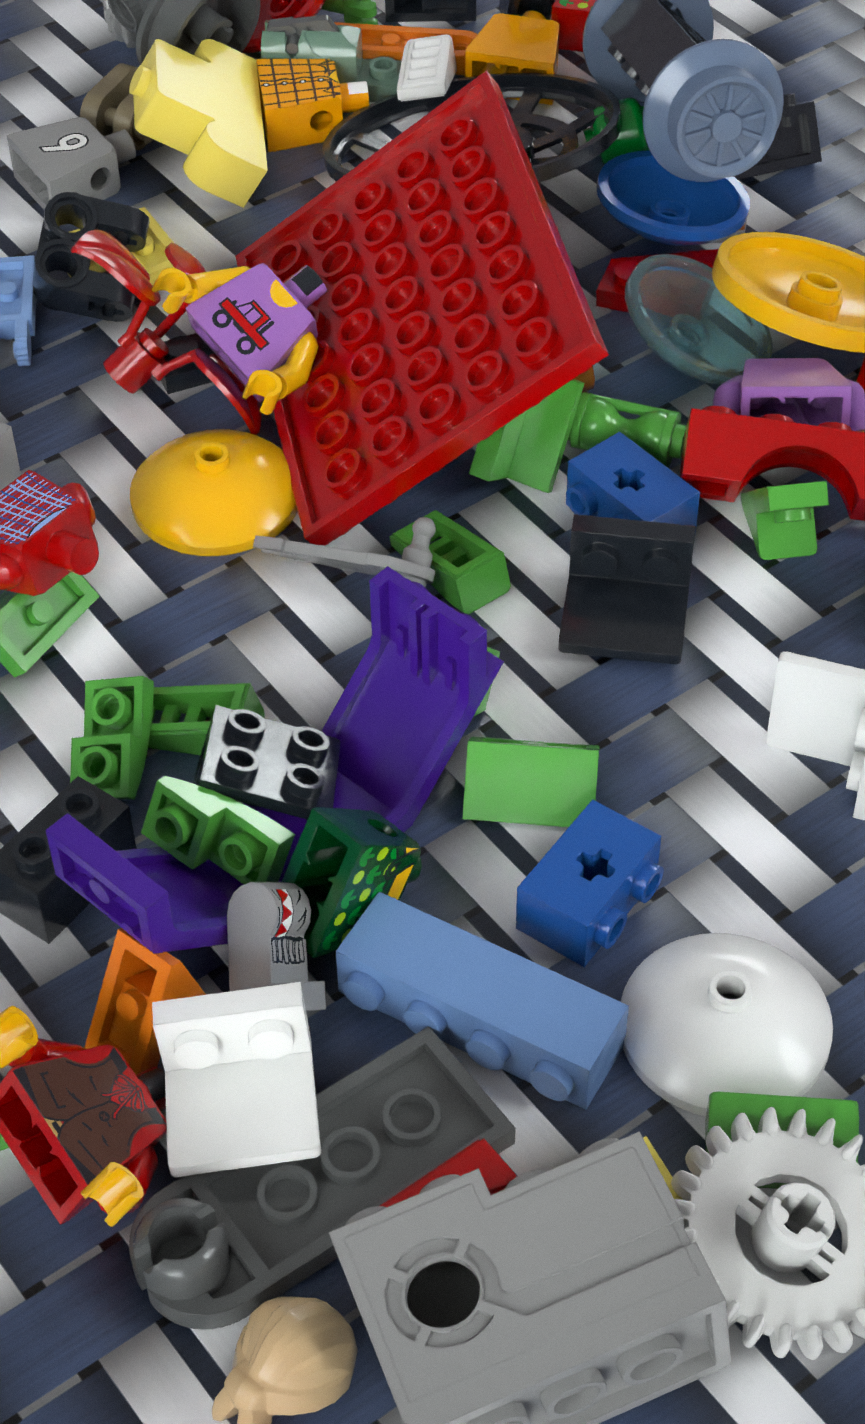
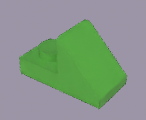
[741,481,829,560]

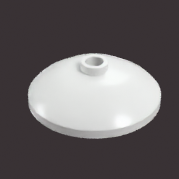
[621,933,833,1117]

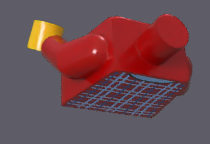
[0,470,99,596]

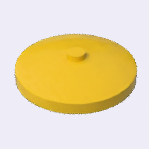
[712,232,865,353]

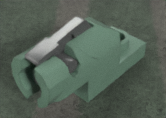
[261,15,402,102]

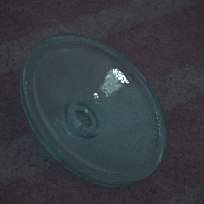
[625,254,773,385]

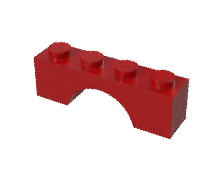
[679,406,865,521]

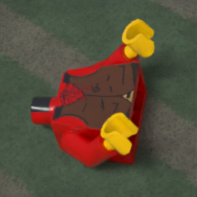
[0,1006,167,1227]

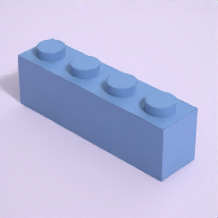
[336,892,629,1110]

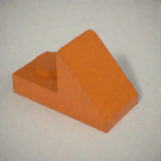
[84,928,206,1074]

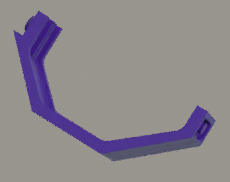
[45,566,504,954]

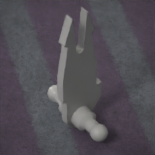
[253,517,436,587]

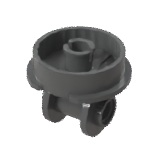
[108,0,261,65]

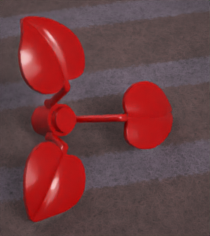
[71,230,262,435]

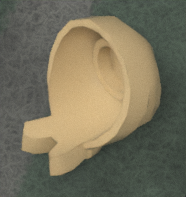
[212,1296,358,1424]

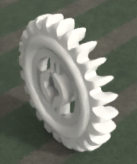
[671,1107,865,1360]

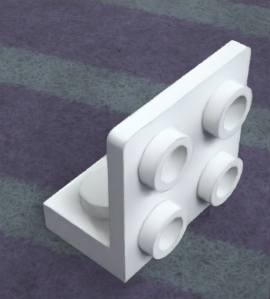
[766,652,865,820]
[152,982,321,1177]

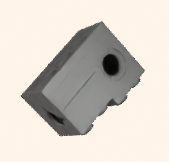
[329,1131,731,1424]

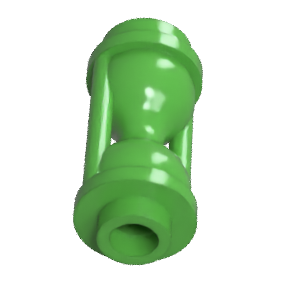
[567,392,687,467]

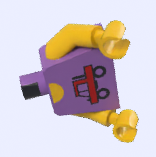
[151,263,327,415]

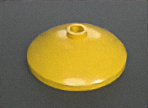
[130,429,298,556]

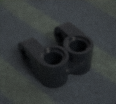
[33,192,150,322]

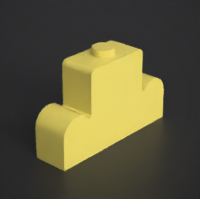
[129,39,268,208]

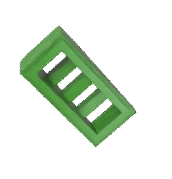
[389,510,511,615]
[148,683,265,755]

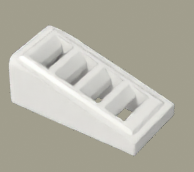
[397,34,457,102]

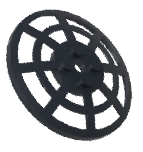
[323,73,622,183]

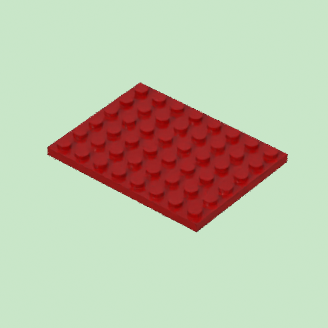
[235,70,609,546]

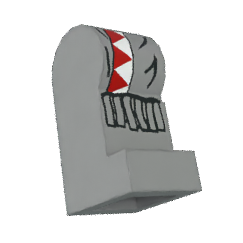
[227,882,326,1011]

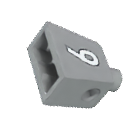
[7,117,136,210]

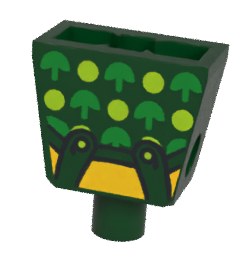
[281,807,422,958]

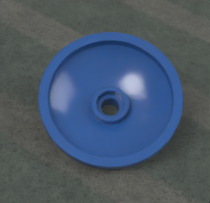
[596,151,751,246]

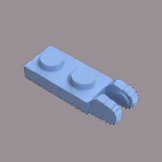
[0,255,36,366]

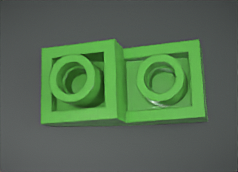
[70,676,154,801]
[141,776,295,884]

